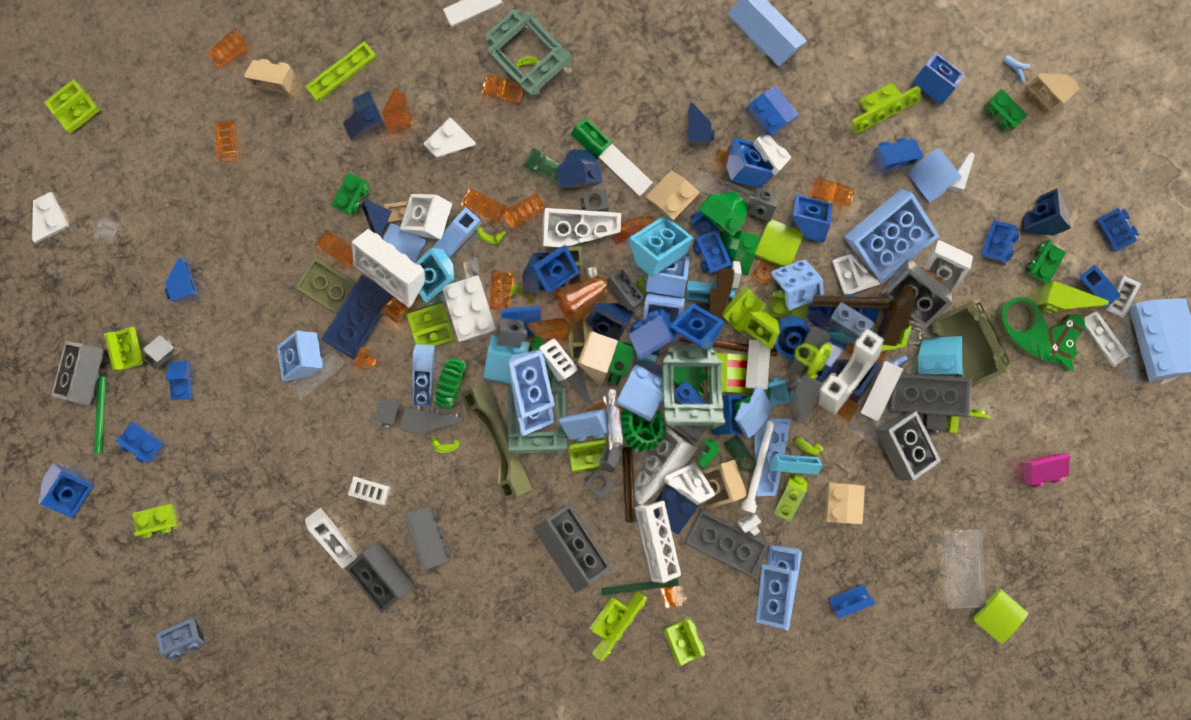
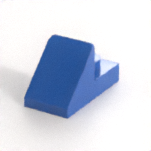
[165,361,192,401]

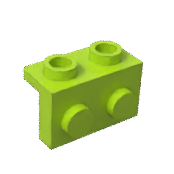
[104,327,143,371]
[568,438,607,473]
[663,619,705,666]

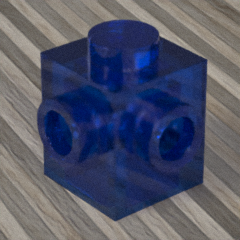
[806,303,836,329]

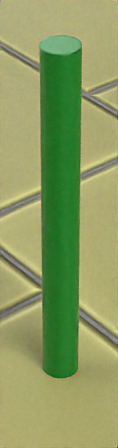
[93,376,106,453]

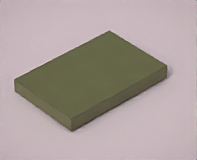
[294,256,356,314]

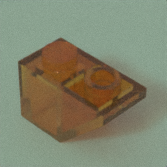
[382,88,413,135]
[613,216,655,244]

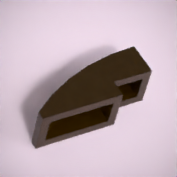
[708,269,734,319]
[877,286,916,346]

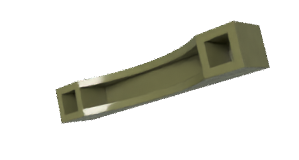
[565,246,588,364]
[460,383,533,501]

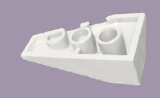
[542,208,621,248]
[634,422,697,505]

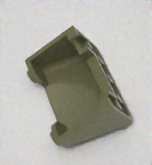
[930,299,1012,387]

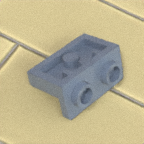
[827,302,874,341]
[156,618,204,660]

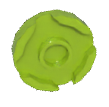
[795,343,834,380]

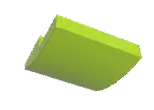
[44,79,100,134]
[755,219,803,267]
[406,301,455,346]
[973,589,1028,644]

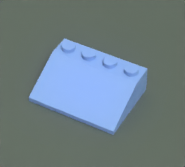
[844,189,939,284]
[1129,299,1191,382]

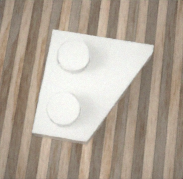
[423,117,476,158]
[753,132,791,175]
[32,192,69,243]
[832,254,880,296]
[663,462,715,505]

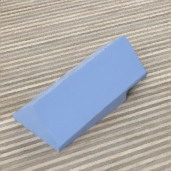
[727,0,807,67]
[507,350,555,436]
[756,545,802,630]

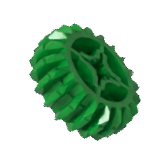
[434,357,466,410]
[616,408,666,452]

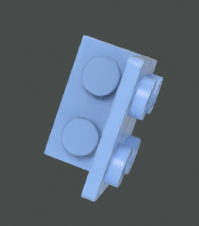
[771,260,824,310]

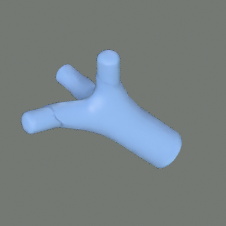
[1003,55,1030,82]
[882,355,908,367]

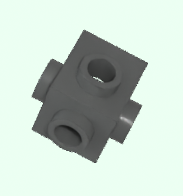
[748,189,779,222]

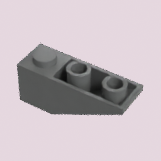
[400,404,464,434]

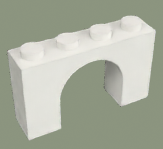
[818,329,883,416]

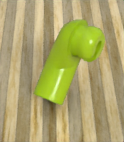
[794,436,823,457]

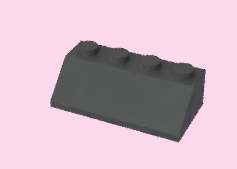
[533,504,612,593]

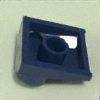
[653,484,700,534]

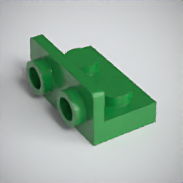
[984,88,1028,132]
[331,172,370,217]
[1026,239,1066,285]
[697,438,720,470]

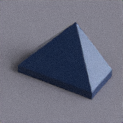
[361,199,392,236]

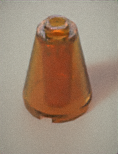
[553,276,609,324]

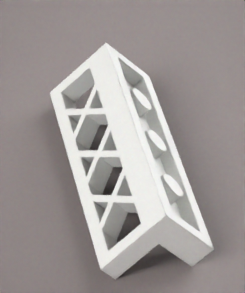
[634,501,681,583]

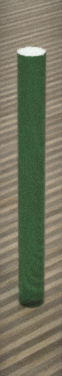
[601,578,679,596]

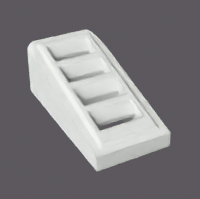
[948,152,974,193]
[1105,274,1141,318]
[538,338,578,381]
[348,476,391,506]

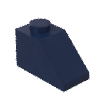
[687,103,715,146]

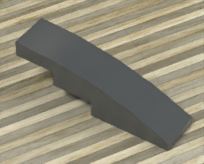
[545,334,591,404]

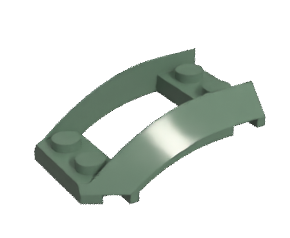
[485,9,573,95]
[663,346,725,429]
[507,374,567,457]

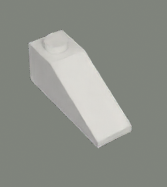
[305,508,358,569]

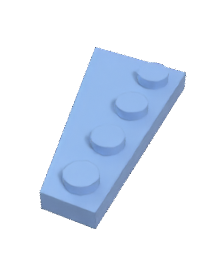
[754,418,792,496]

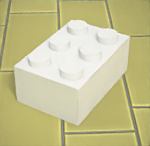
[442,275,497,343]

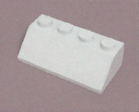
[352,229,425,308]

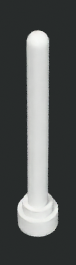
[740,421,774,513]

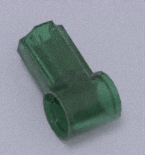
[523,148,560,181]
[724,434,756,472]

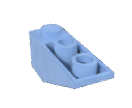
[433,207,482,258]
[412,344,435,407]

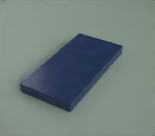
[321,274,393,359]

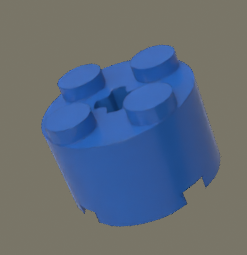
[774,316,810,359]

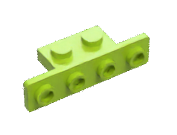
[852,83,921,134]
[590,591,647,662]

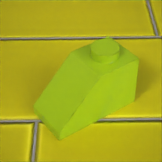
[743,311,780,349]

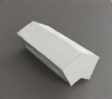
[746,340,770,390]

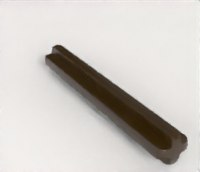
[812,296,890,309]
[622,446,636,523]

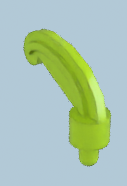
[515,56,540,69]
[477,227,505,244]
[636,275,659,297]
[504,285,533,304]
[431,436,460,453]

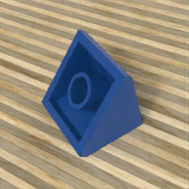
[531,244,580,294]
[669,303,724,348]

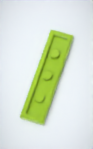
[305,41,377,103]

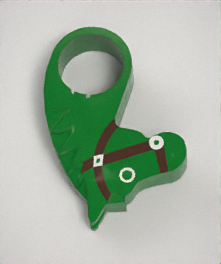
[997,297,1085,371]

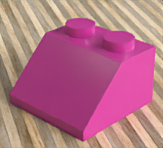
[1020,453,1070,488]

